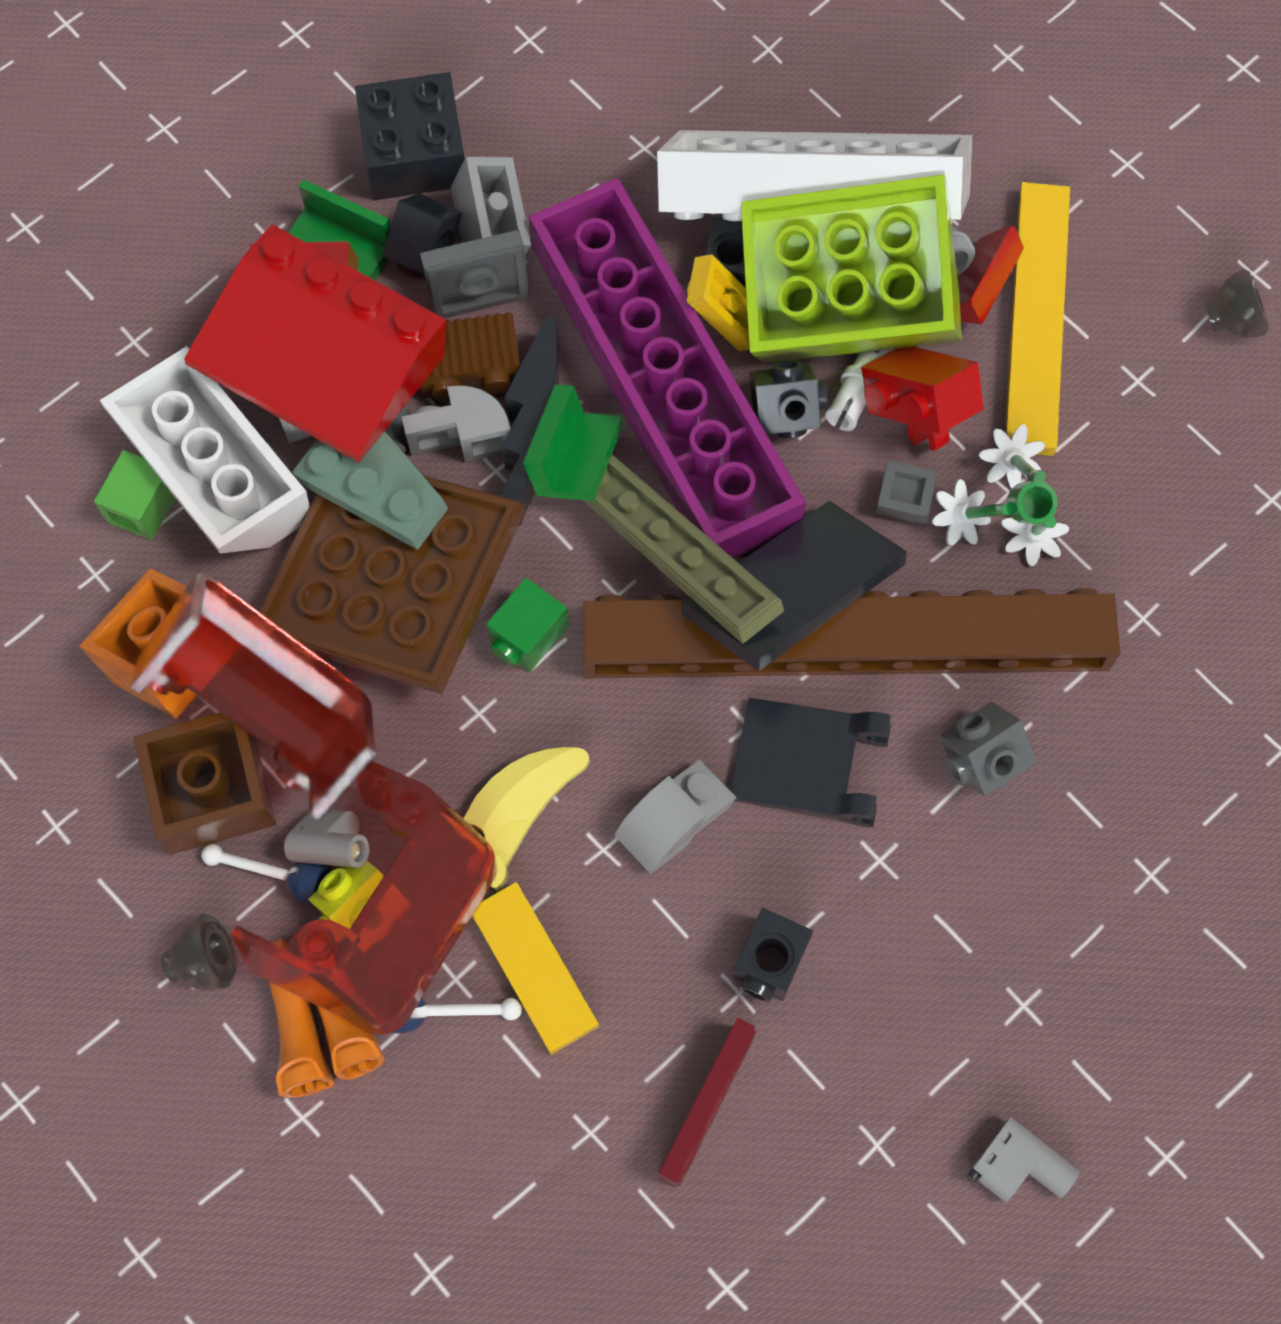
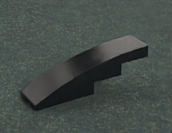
[500,314,559,526]

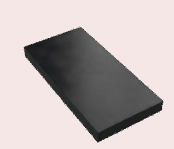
[682,500,907,671]

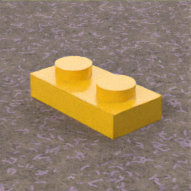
[686,254,750,351]

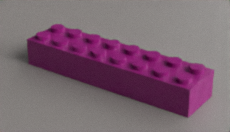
[528,178,806,559]

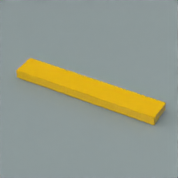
[1004,182,1070,456]

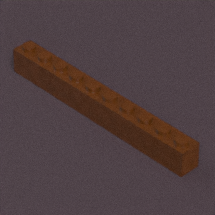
[583,588,1121,679]

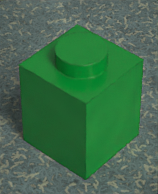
[486,578,569,672]

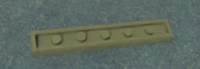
[583,454,784,644]

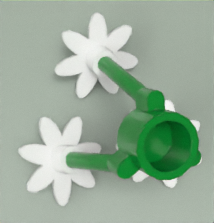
[931,424,1069,567]

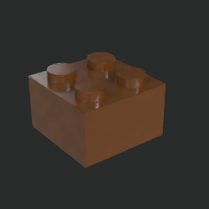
[133,707,277,855]

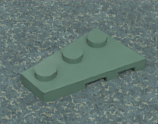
[292,432,448,550]

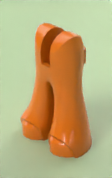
[264,925,385,1098]

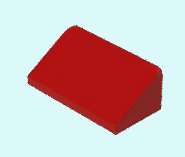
[957,226,1024,325]

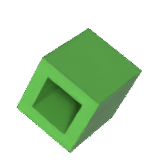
[94,450,176,540]

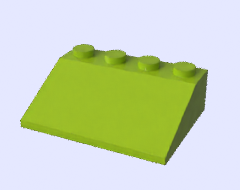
[741,174,962,363]

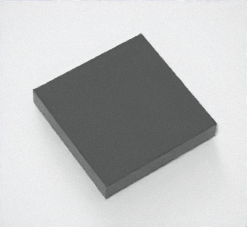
[420,230,530,318]

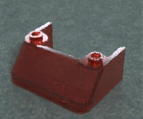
[131,573,376,820]
[230,753,498,1034]

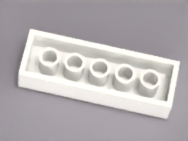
[657,130,973,224]

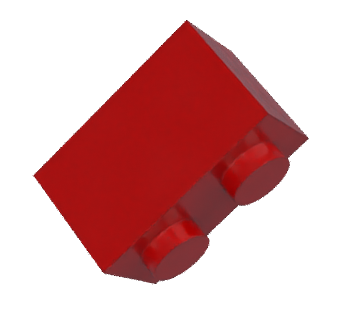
[861,347,984,451]

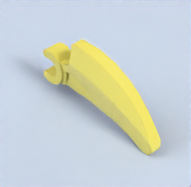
[463,747,590,892]

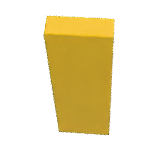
[469,882,599,1055]

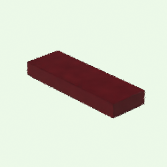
[659,1017,756,1188]

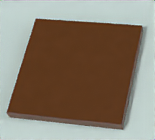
[250,475,525,695]

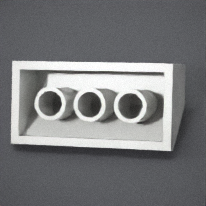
[100,346,310,554]

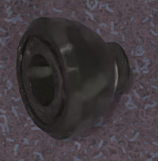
[1205,269,1269,338]
[161,914,237,991]

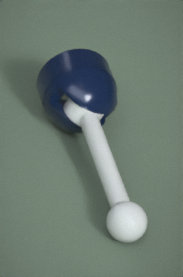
[201,844,331,906]
[387,988,522,1034]

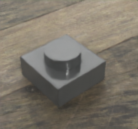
[875,460,938,525]

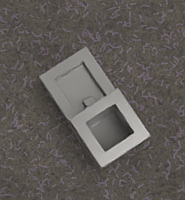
[401,386,510,463]
[614,759,736,874]

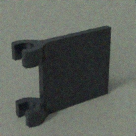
[730,698,891,828]

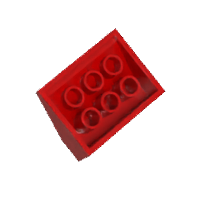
[184,224,446,463]

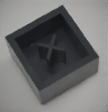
[355,72,465,201]

